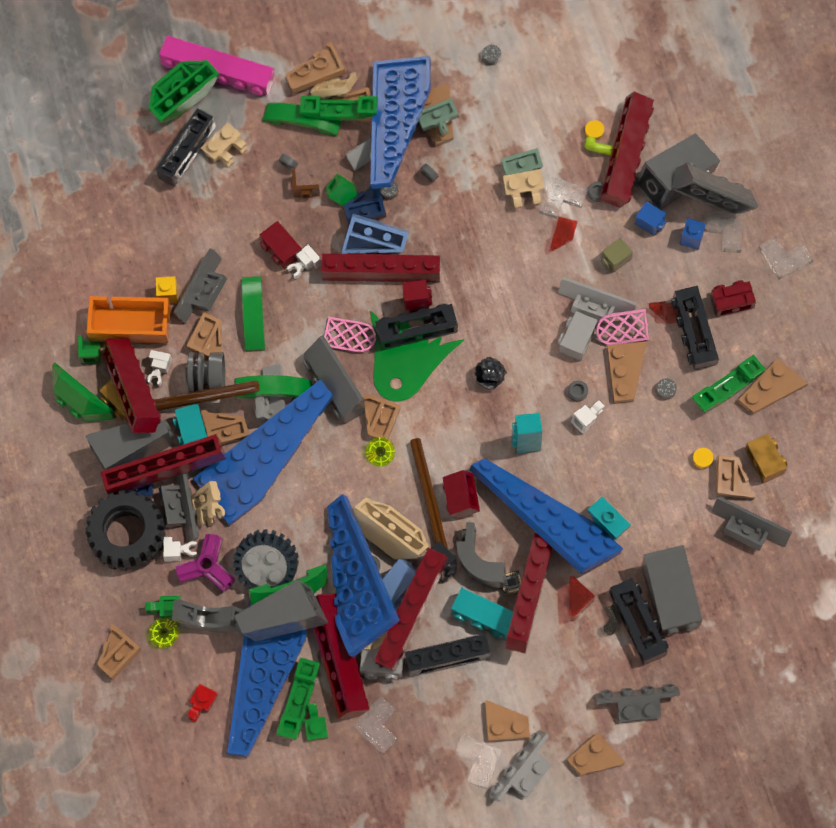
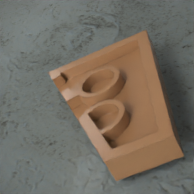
[285,41,346,94]
[423,83,453,147]
[607,342,647,403]
[738,358,808,415]

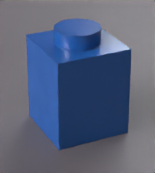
[635,201,667,236]
[680,218,706,250]

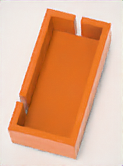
[87,296,171,343]

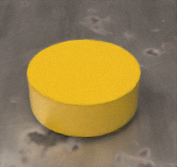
[585,120,604,140]
[693,448,713,469]

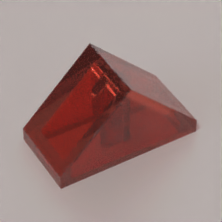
[569,576,595,621]

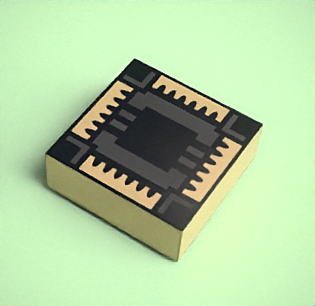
[502,570,522,596]

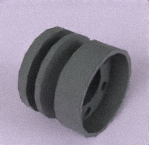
[186,352,225,393]

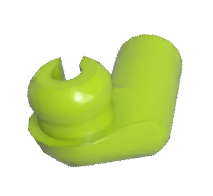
[584,137,612,155]

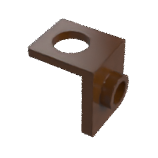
[292,168,320,199]

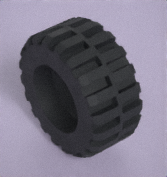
[85,490,166,572]

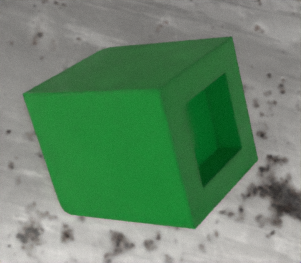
[325,173,358,206]
[78,336,101,364]

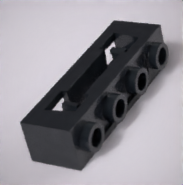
[156,108,216,187]
[671,285,719,370]
[375,303,458,350]
[609,578,669,666]
[405,633,490,677]

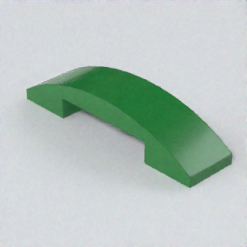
[300,96,378,120]
[263,103,342,137]
[242,276,265,352]
[691,354,766,413]
[234,375,312,400]
[249,564,328,606]
[276,658,320,741]

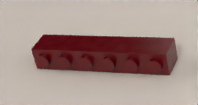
[599,91,654,208]
[321,253,440,283]
[102,339,161,433]
[100,434,226,495]
[505,533,553,654]
[374,547,449,671]
[314,593,370,719]

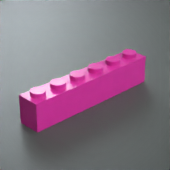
[159,35,275,96]

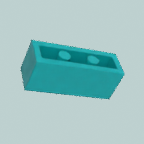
[173,404,211,471]
[511,412,543,454]
[451,587,514,640]

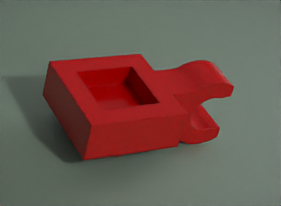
[187,683,218,722]

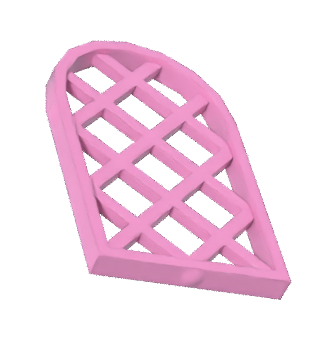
[596,309,649,345]
[324,317,376,353]

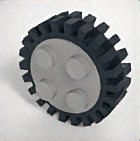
[233,529,299,589]

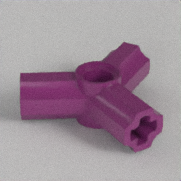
[175,534,235,592]

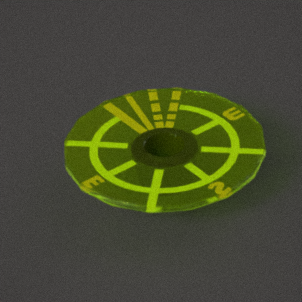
[365,437,395,467]
[149,618,179,648]

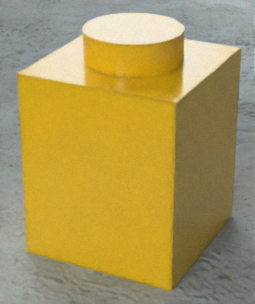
[156,276,178,304]

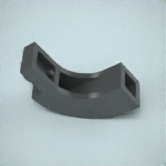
[457,522,506,588]
[172,599,243,633]

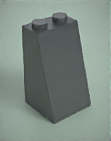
[635,133,720,210]
[86,420,173,470]
[641,545,702,636]
[234,579,328,641]

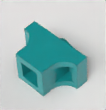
[587,496,631,540]

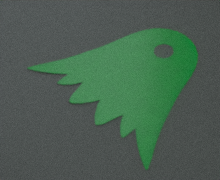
[370,311,464,402]

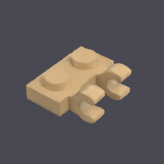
[201,122,247,167]
[503,169,544,208]
[191,481,225,527]

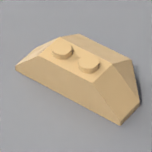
[353,498,429,559]

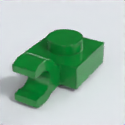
[145,596,181,618]
[304,703,328,742]

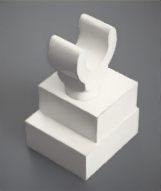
[287,245,322,279]
[147,350,172,386]
[571,401,605,434]
[164,537,197,562]

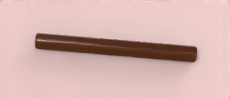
[155,380,260,411]
[410,438,448,549]

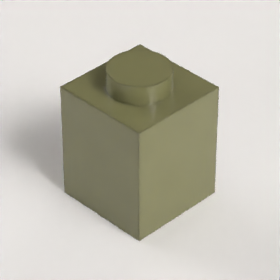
[601,238,633,273]

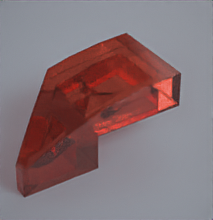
[550,217,578,251]
[649,301,686,324]

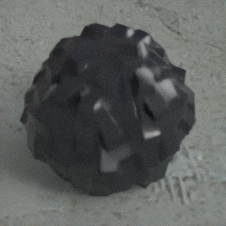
[474,357,507,390]

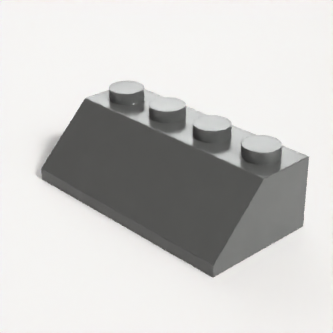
[671,163,758,216]
[303,335,365,424]

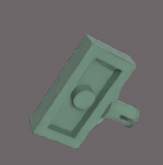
[419,98,459,136]
[500,148,543,176]

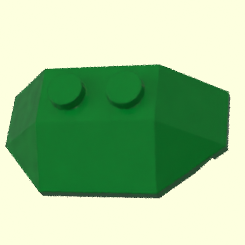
[148,60,220,123]
[52,362,116,422]

